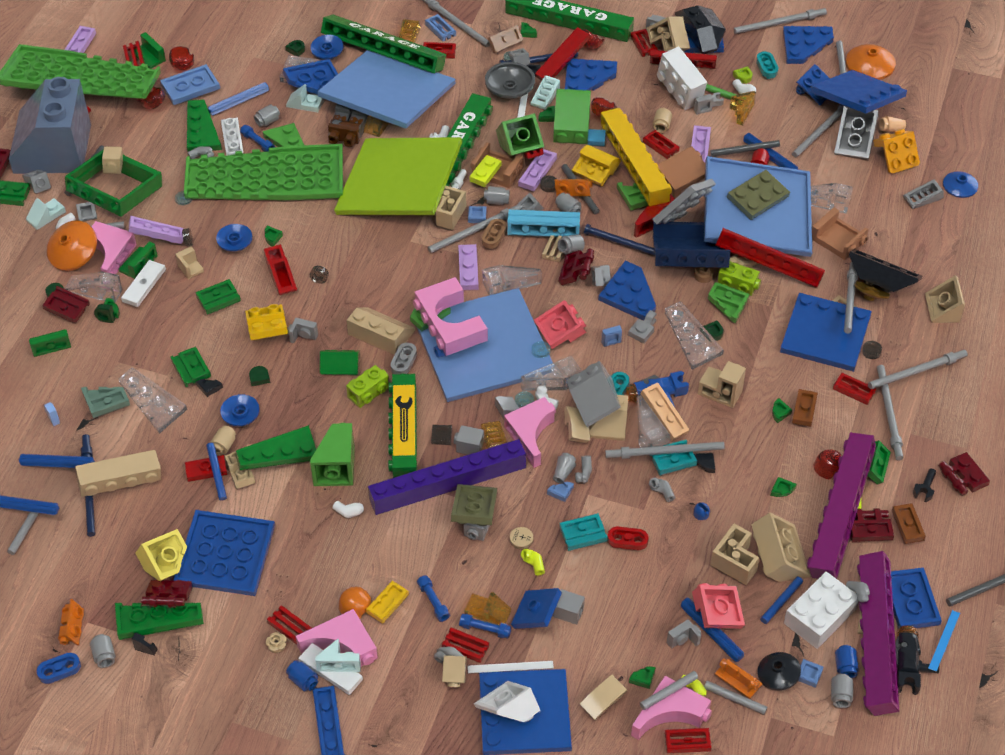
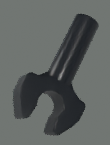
[913,468,936,502]

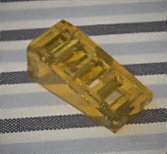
[399,19,420,43]
[481,421,507,449]

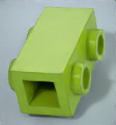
[718,261,761,296]
[346,365,389,408]

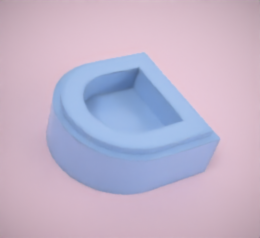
[44,402,60,426]

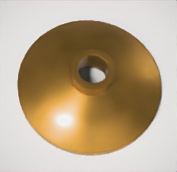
[854,282,890,301]

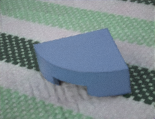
[547,482,574,502]

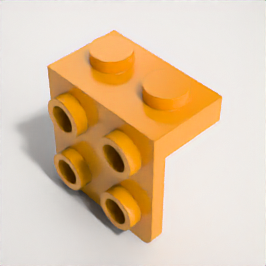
[873,128,920,174]

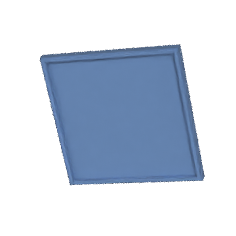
[318,50,456,129]
[704,156,812,257]
[417,288,556,402]

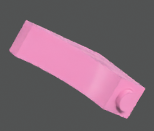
[92,221,136,282]
[504,397,556,468]
[296,609,378,666]
[631,676,712,740]

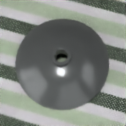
[485,62,535,99]

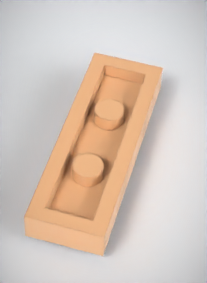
[640,383,689,441]

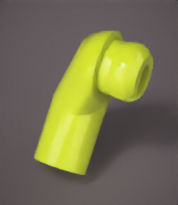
[521,548,545,576]
[682,674,707,696]

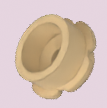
[266,632,287,653]

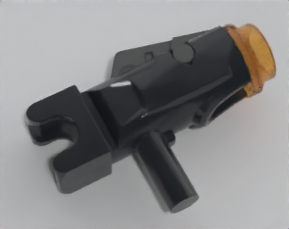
[895,626,939,695]

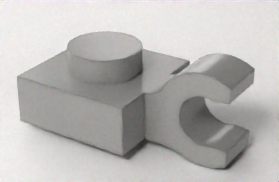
[694,92,724,115]
[628,310,657,344]

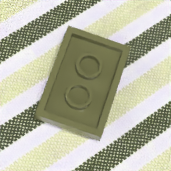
[727,170,790,220]
[451,484,497,526]

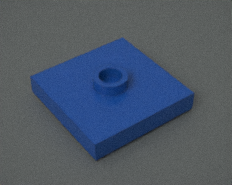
[511,588,562,629]

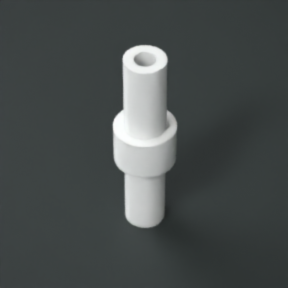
[451,169,467,189]

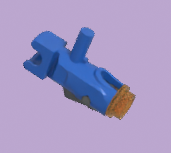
[626,371,689,407]

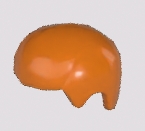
[338,586,371,619]

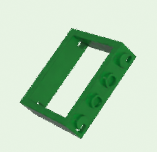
[65,149,162,217]

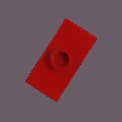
[185,455,227,482]

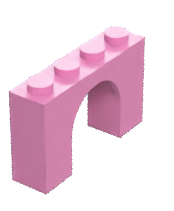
[413,277,488,356]

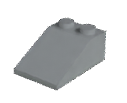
[834,106,878,160]
[567,361,621,427]

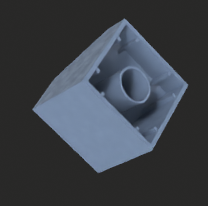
[9,77,91,174]

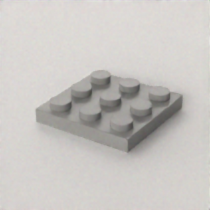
[653,179,716,224]

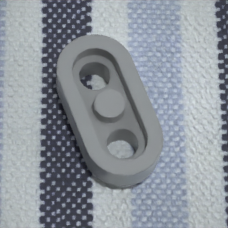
[391,343,417,374]

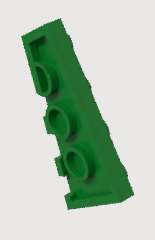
[187,100,222,152]
[236,425,316,470]
[115,603,204,640]

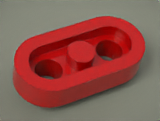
[607,526,649,550]

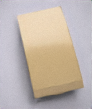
[564,406,590,443]
[225,451,255,489]
[580,675,628,720]

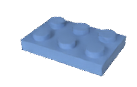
[160,64,220,105]

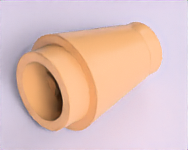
[879,116,906,133]

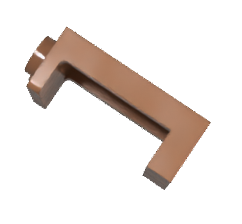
[470,142,525,188]
[657,146,705,199]
[812,207,869,260]

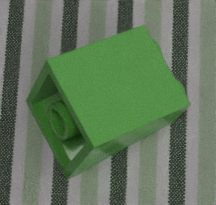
[553,89,591,144]
[496,113,544,156]
[310,423,355,486]

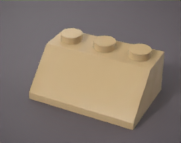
[347,307,415,355]
[751,513,811,582]

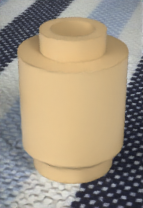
[653,108,672,133]
[210,426,236,455]

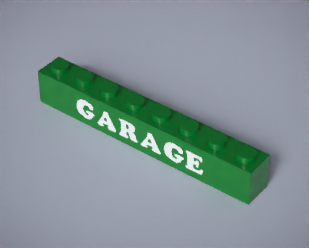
[505,0,634,42]
[321,14,446,73]
[446,93,493,186]

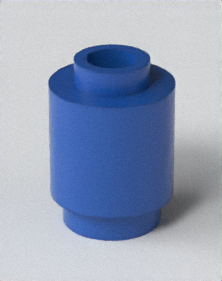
[835,645,859,678]
[286,660,318,692]

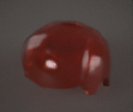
[582,29,605,50]
[169,46,194,71]
[138,87,165,110]
[591,97,617,118]
[813,449,843,480]

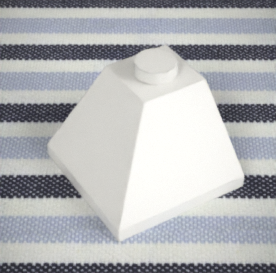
[474,681,540,722]

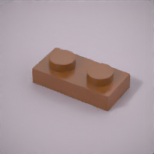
[792,389,818,427]
[892,503,926,544]

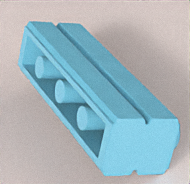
[507,210,580,237]

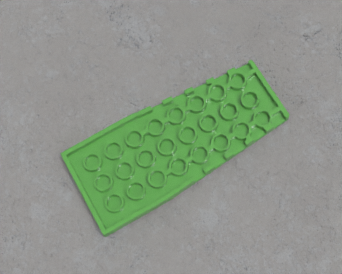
[0,44,161,99]
[184,144,343,201]

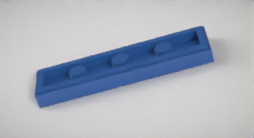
[313,686,344,755]

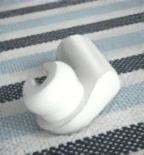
[732,79,756,95]
[429,125,450,138]
[56,212,76,229]
[535,386,559,410]
[332,501,364,518]

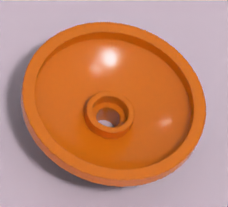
[846,44,896,80]
[47,220,97,271]

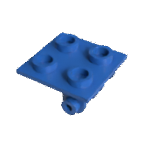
[796,64,830,105]

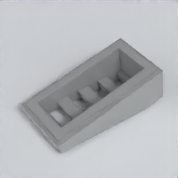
[903,179,944,209]

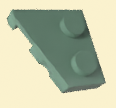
[81,387,130,418]

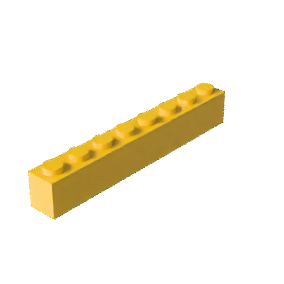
[601,108,672,206]

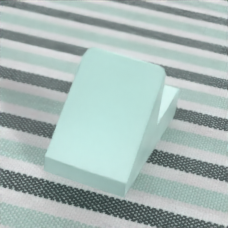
[286,84,324,113]
[26,198,66,230]
[315,639,361,672]

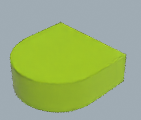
[733,66,753,83]

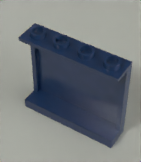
[652,221,730,268]

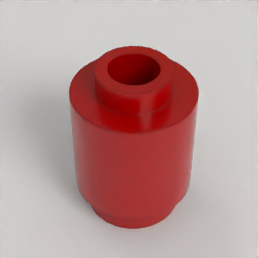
[750,148,770,165]

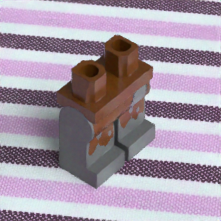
[328,104,369,147]

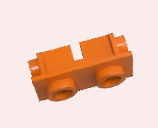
[554,179,592,196]
[58,599,84,646]
[715,658,763,699]

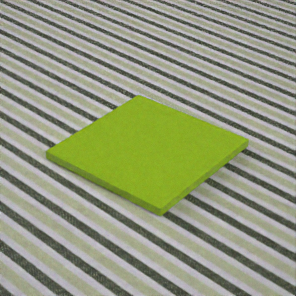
[334,137,463,215]

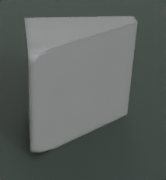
[508,48,530,66]
[517,193,544,211]
[76,202,97,221]
[495,396,519,419]

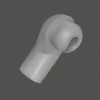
[187,146,214,159]
[575,455,592,484]
[649,478,675,502]
[846,581,870,602]
[434,647,464,663]

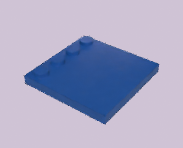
[811,70,907,114]
[780,293,872,372]
[173,510,275,596]
[479,669,572,755]

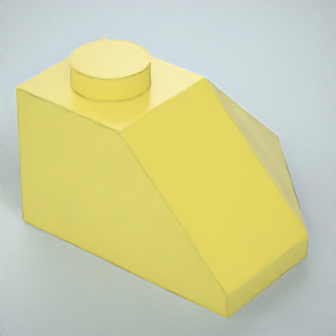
[135,529,187,581]

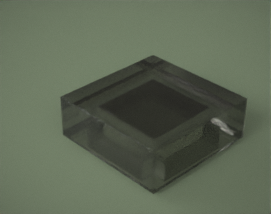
[431,425,452,445]

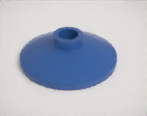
[311,35,343,59]
[943,171,979,198]
[216,224,252,251]
[220,394,260,426]

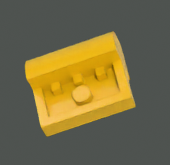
[572,145,621,186]
[245,304,288,340]

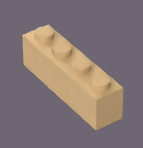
[75,450,161,497]

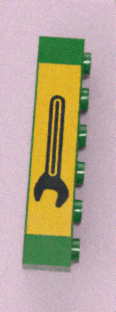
[388,374,417,478]

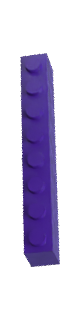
[368,439,526,515]

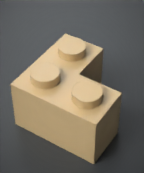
[647,17,690,52]
[436,186,467,230]
[698,361,746,408]
[711,523,759,585]

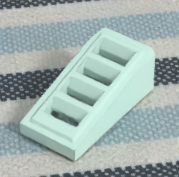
[530,75,560,110]

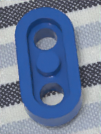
[37,653,81,684]

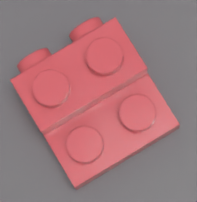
[534,300,586,349]
[692,583,745,629]

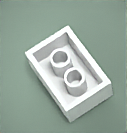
[657,46,707,110]
[784,572,858,649]

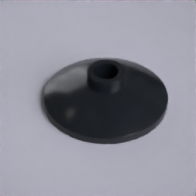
[757,652,801,691]

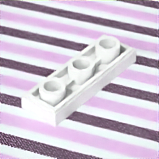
[221,117,244,156]
[121,260,166,307]
[298,643,363,695]

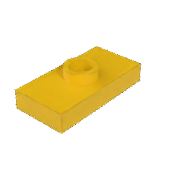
[366,580,409,624]

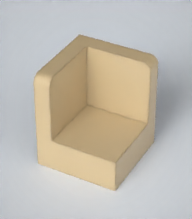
[175,246,204,279]

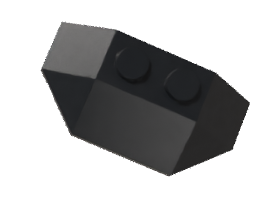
[675,5,726,54]
[849,249,923,293]

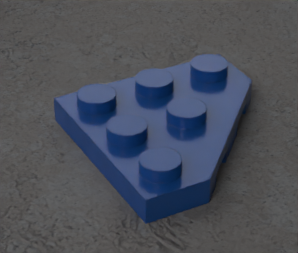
[783,26,834,64]
[283,59,338,95]
[565,59,617,91]
[598,260,656,321]

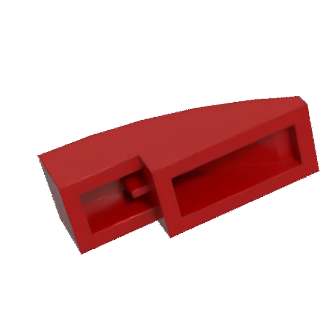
[634,194,675,238]
[264,244,297,295]

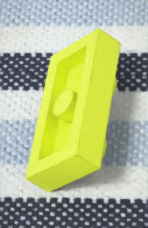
[469,155,502,187]

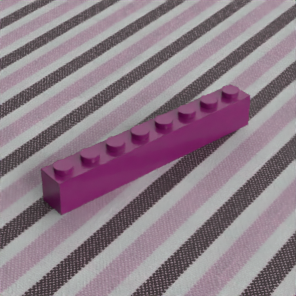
[807,432,876,579]
[857,551,900,716]

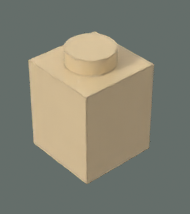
[102,147,123,174]
[442,655,467,687]

